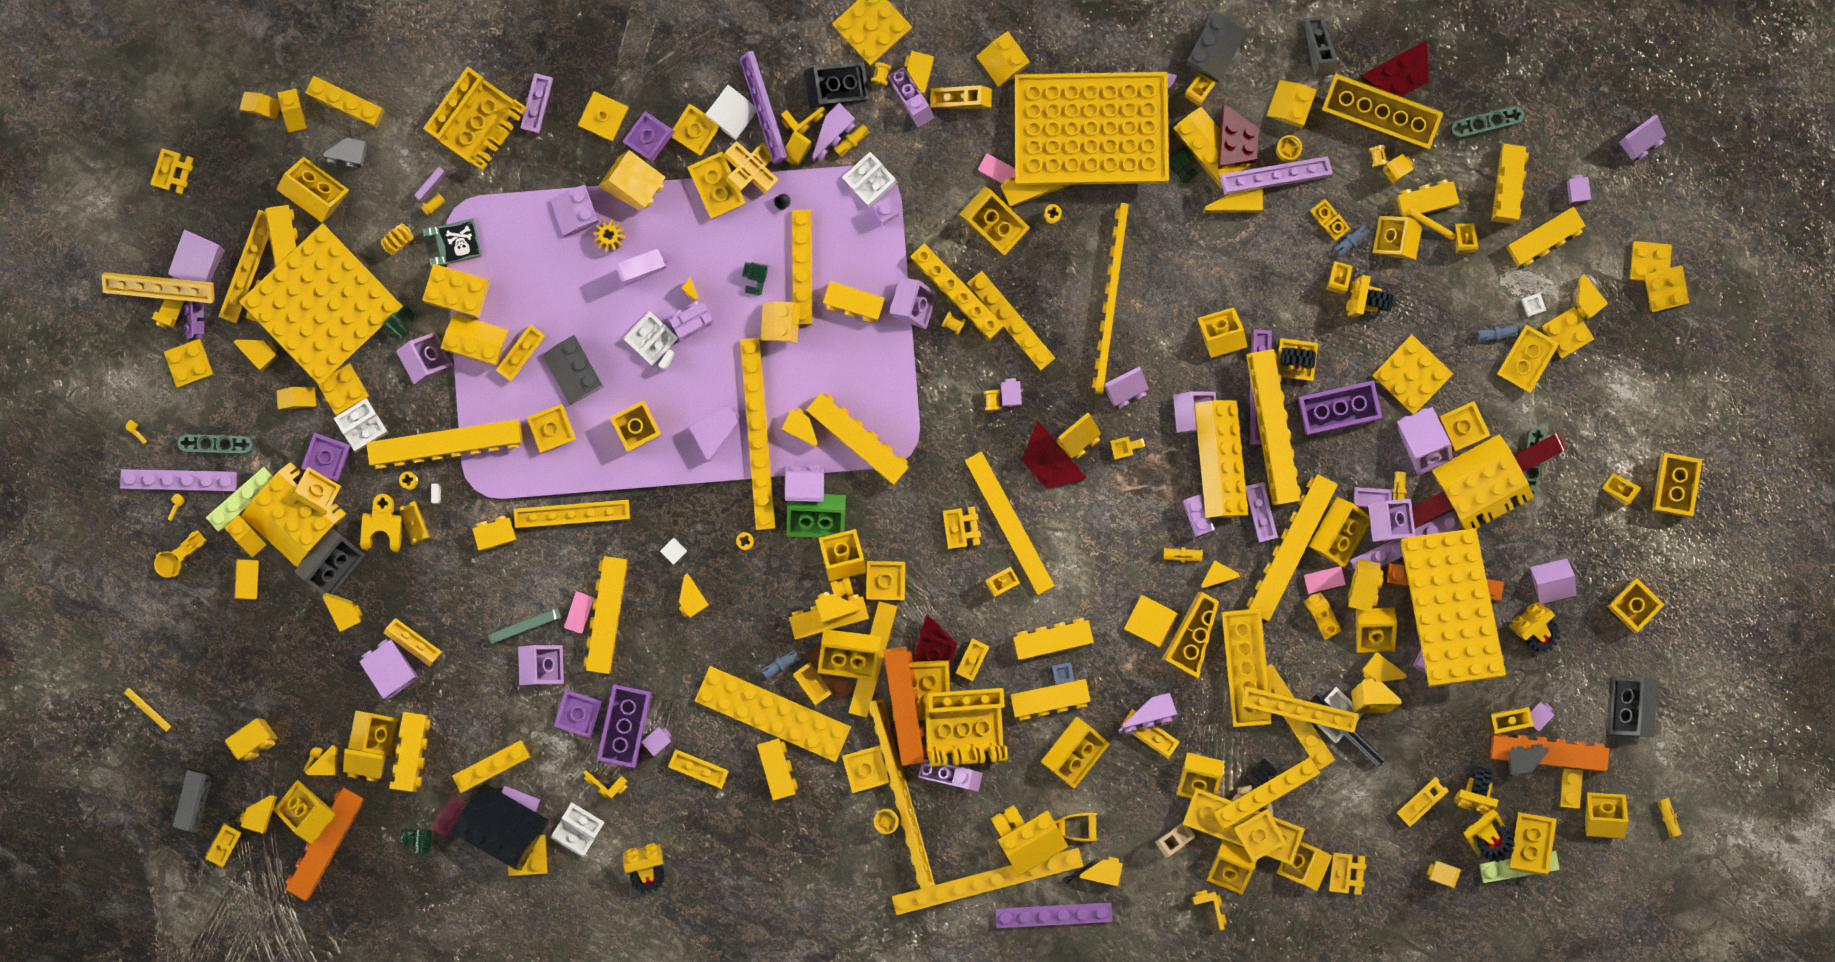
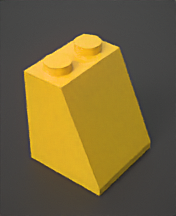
[598,150,666,211]

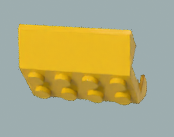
[423,66,527,171]
[1432,434,1534,530]
[241,462,347,567]
[924,688,1008,767]

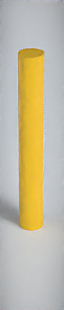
[1406,208,1456,240]
[124,688,172,732]

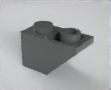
[1507,744,1549,775]

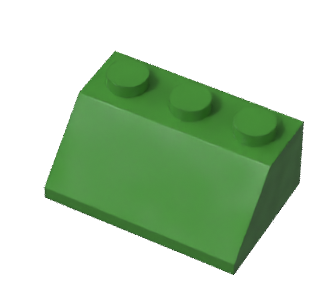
[787,494,846,538]

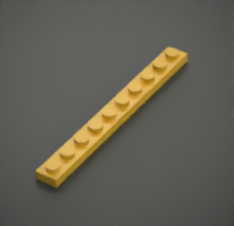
[1092,203,1129,394]
[740,338,775,530]
[869,699,935,889]
[892,848,1083,915]

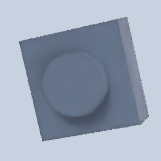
[1052,662,1075,685]

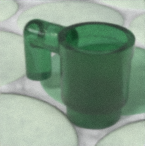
[1169,146,1198,183]
[742,262,768,296]
[382,305,417,340]
[400,829,433,854]

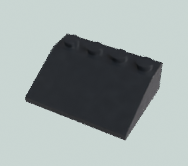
[450,783,549,871]

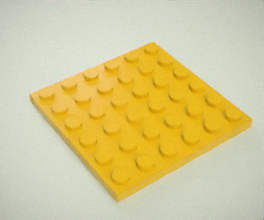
[239,223,403,385]

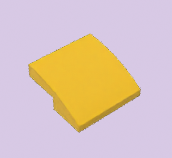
[1124,595,1178,648]

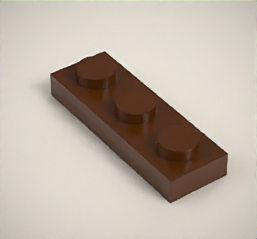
[804,643,854,701]

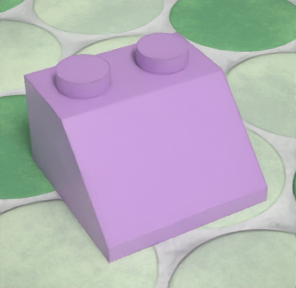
[1619,114,1666,160]
[550,185,599,236]
[889,277,937,329]
[396,332,453,384]
[1104,366,1149,408]
[1173,392,1216,433]
[785,464,824,502]
[1368,499,1415,542]
[518,645,564,685]

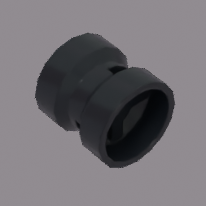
[1251,758,1278,784]

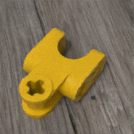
[360,494,402,552]

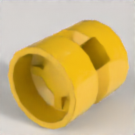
[1275,135,1302,163]
[990,805,1025,838]
[874,809,899,834]

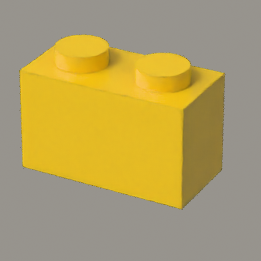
[472,516,517,552]

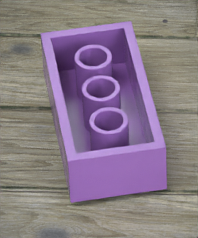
[1297,381,1382,436]
[597,684,652,768]

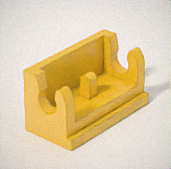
[399,501,430,545]
[234,560,259,600]
[793,662,833,706]
[205,822,241,867]

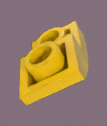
[1309,198,1350,241]

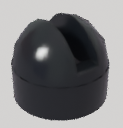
[774,193,791,210]

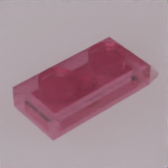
[431,795,467,838]

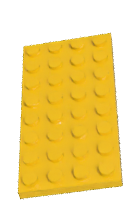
[1400,528,1506,687]

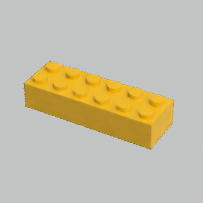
[1322,73,1443,149]
[1194,400,1248,518]

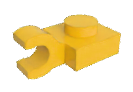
[1110,436,1145,460]

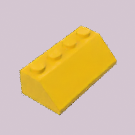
[1172,107,1250,189]

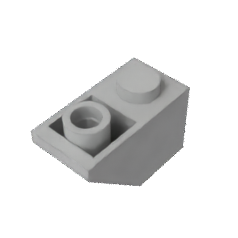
[323,138,367,168]

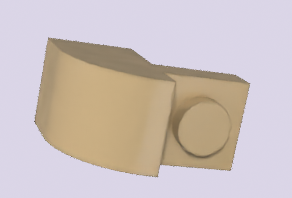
[1155,822,1196,858]

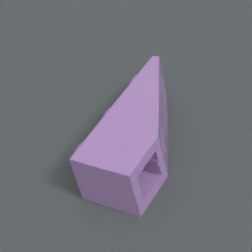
[887,67,934,127]
[812,103,855,161]
[1118,693,1177,734]
[918,759,983,792]

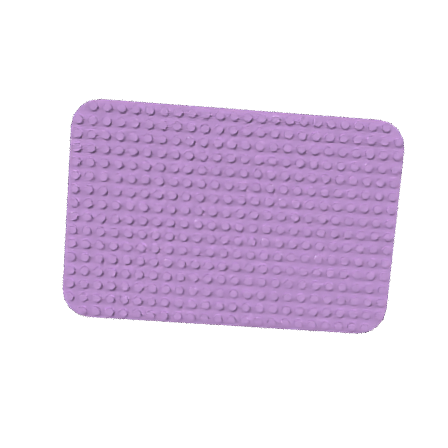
[446,165,920,499]

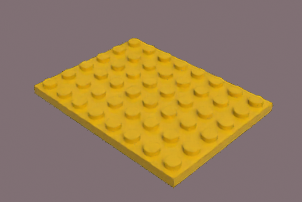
[1015,72,1169,185]

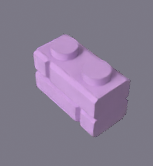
[669,300,714,341]
[1182,494,1215,538]

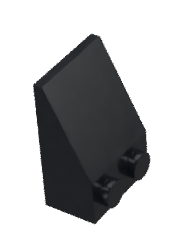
[803,62,870,108]

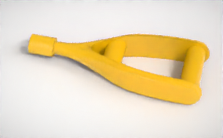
[1054,813,1098,841]

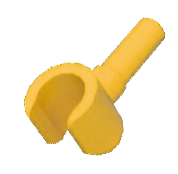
[126,420,147,444]
[168,493,184,521]
[303,747,323,772]

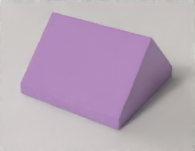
[1530,558,1577,604]

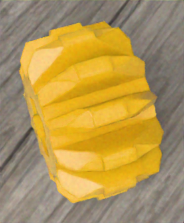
[593,219,626,252]
[381,224,414,255]

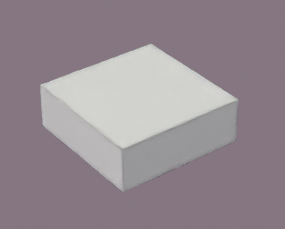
[1521,293,1546,317]
[658,349,675,371]
[431,484,441,504]
[660,538,687,565]

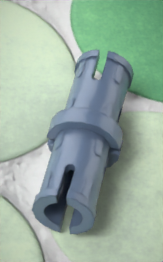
[1333,224,1371,257]
[1477,324,1518,342]
[761,649,800,680]

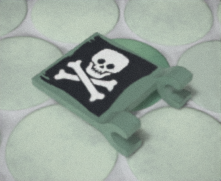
[422,218,482,267]

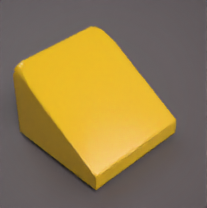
[681,277,699,301]

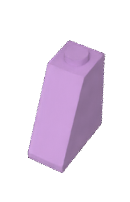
[615,249,668,287]
[689,405,740,461]

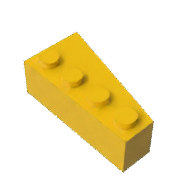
[1491,144,1529,224]
[1162,592,1219,678]
[390,712,430,792]

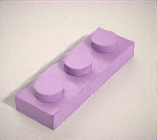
[520,73,553,134]
[1246,482,1278,543]

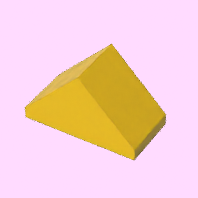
[1184,72,1216,107]
[239,92,280,120]
[1455,223,1478,254]
[1326,261,1353,295]
[277,387,317,410]
[1602,473,1641,506]
[1201,560,1240,589]
[985,567,1020,598]
[305,745,338,775]

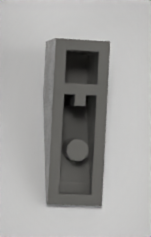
[1304,16,1338,77]

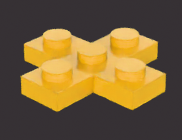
[723,141,779,194]

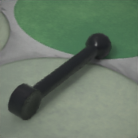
[1064,859,1099,884]

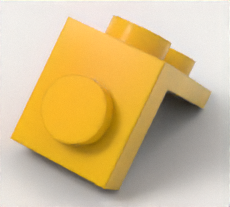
[781,106,825,134]
[152,299,185,329]
[1303,592,1341,640]
[583,770,628,799]
[1192,890,1227,931]

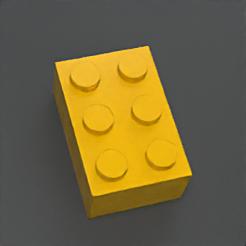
[422,264,491,319]
[1651,453,1703,518]
[225,718,278,762]

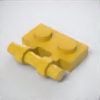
[150,148,194,195]
[943,507,981,549]
[1329,853,1367,895]

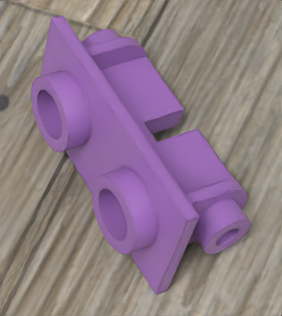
[184,301,204,340]

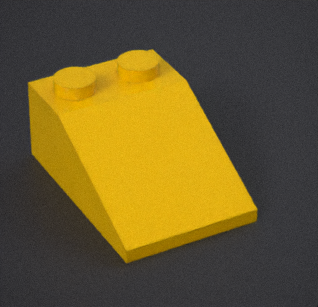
[959,186,1030,256]
[1057,413,1101,460]
[273,780,335,844]

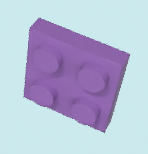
[622,111,675,162]
[301,433,351,482]
[554,690,603,738]

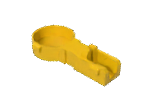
[154,530,207,578]

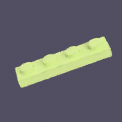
[206,467,273,532]
[1479,851,1560,883]

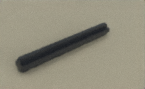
[1310,694,1385,767]

